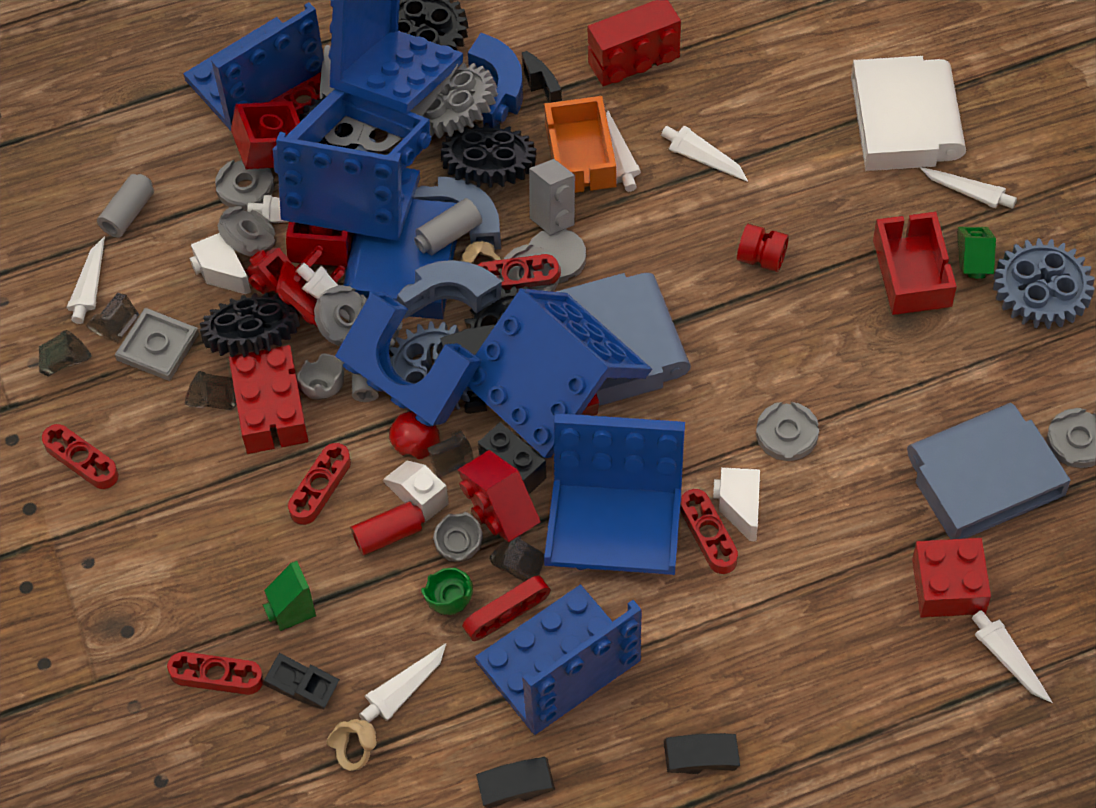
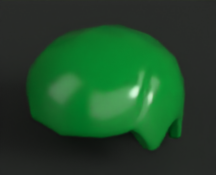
[421,567,473,615]

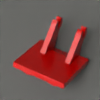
[276,245,345,327]

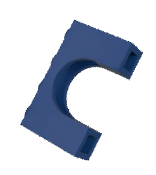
[335,292,482,426]

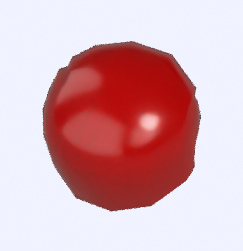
[389,411,440,459]

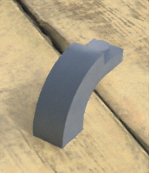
[397,260,502,319]

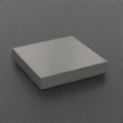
[115,308,200,381]

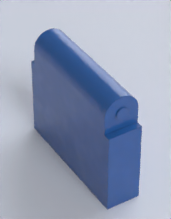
[343,199,457,320]

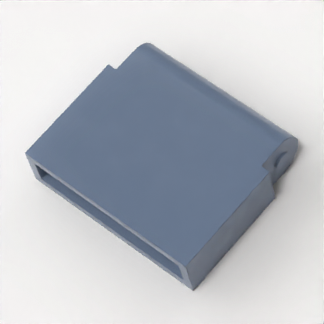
[556,273,691,406]
[907,403,1071,539]

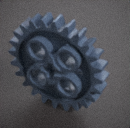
[993,238,1095,329]
[389,321,473,412]

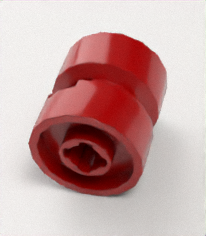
[737,223,789,272]

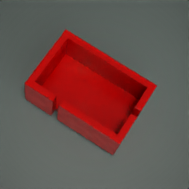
[587,0,681,87]
[873,212,957,315]
[229,345,309,454]

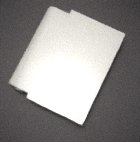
[851,56,966,171]

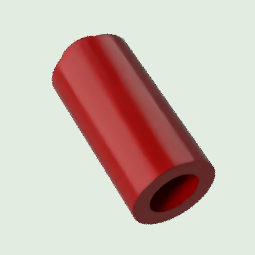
[350,501,425,556]

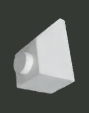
[189,233,251,295]
[383,460,449,523]
[713,467,760,541]

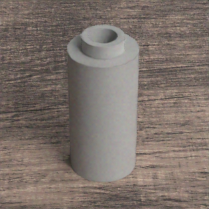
[97,174,154,238]
[414,198,482,255]

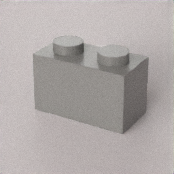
[529,159,575,235]

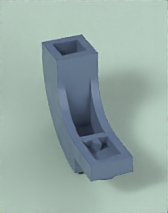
[413,177,501,249]

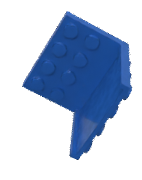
[329,0,463,114]
[183,2,324,131]
[276,132,420,241]
[468,288,652,458]
[544,413,685,575]
[475,584,642,735]

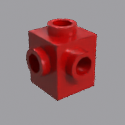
[244,247,295,294]

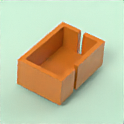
[544,96,616,193]

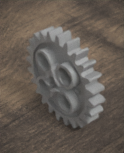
[423,63,498,138]

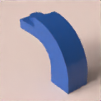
[468,33,523,128]

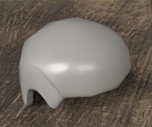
[296,353,344,400]
[433,512,483,562]

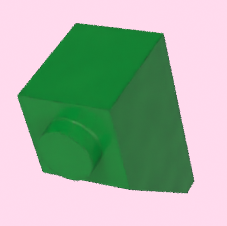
[957,227,996,279]
[262,561,316,631]

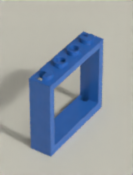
[273,89,432,173]

